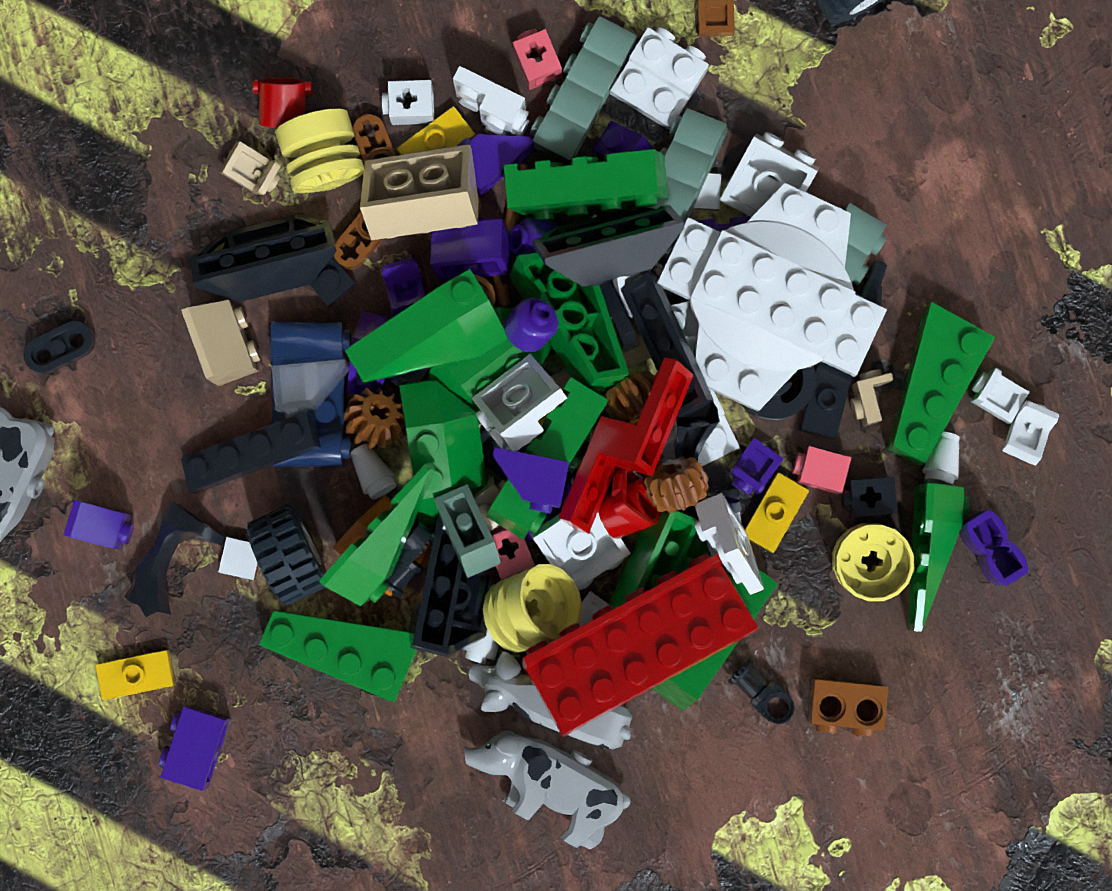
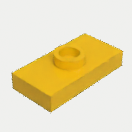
[397,106,476,155]
[745,473,809,553]
[95,650,176,700]

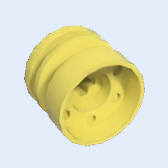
[275,108,365,193]
[832,523,914,601]
[483,564,582,653]

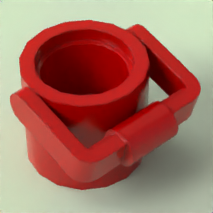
[253,77,312,128]
[598,467,659,539]

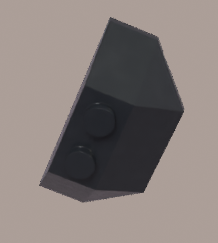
[532,205,684,287]
[190,215,337,302]
[409,514,498,657]

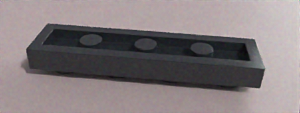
[621,272,714,418]
[181,412,321,494]

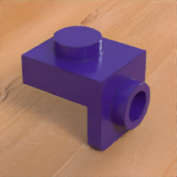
[592,120,654,160]
[381,258,426,317]
[728,438,784,495]

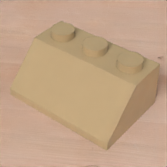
[360,145,479,240]

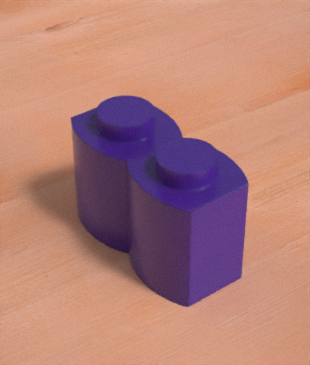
[959,510,1028,586]

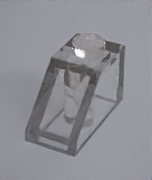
[272,359,349,418]

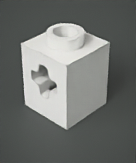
[382,80,434,125]

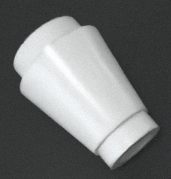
[922,432,960,486]
[351,444,396,500]

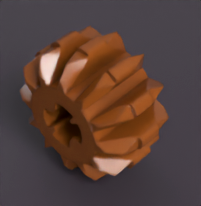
[604,371,654,425]
[343,387,405,450]
[644,456,709,513]

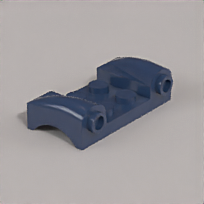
[270,321,352,468]

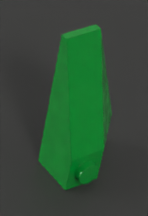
[908,483,969,632]

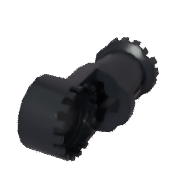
[385,521,434,598]
[728,658,795,725]

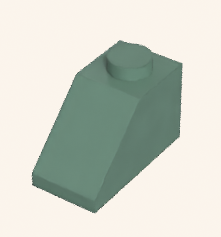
[434,484,501,578]

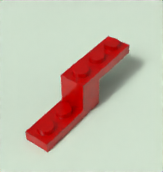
[559,357,693,534]

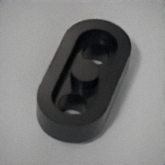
[24,321,96,374]

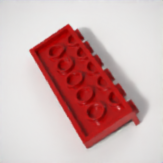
[523,553,758,737]

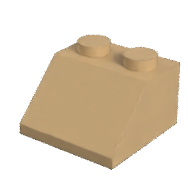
[181,300,261,386]

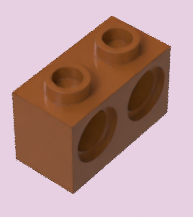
[807,678,888,737]

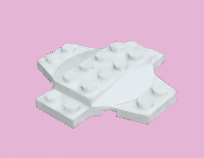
[657,183,887,411]

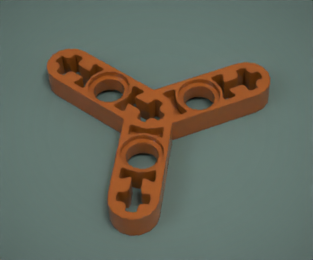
[334,114,482,270]

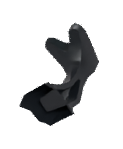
[673,401,742,519]
[124,501,226,617]

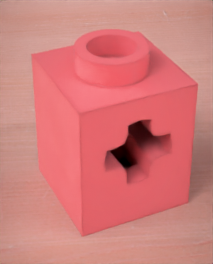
[513,29,562,90]
[792,446,851,494]
[490,525,535,580]

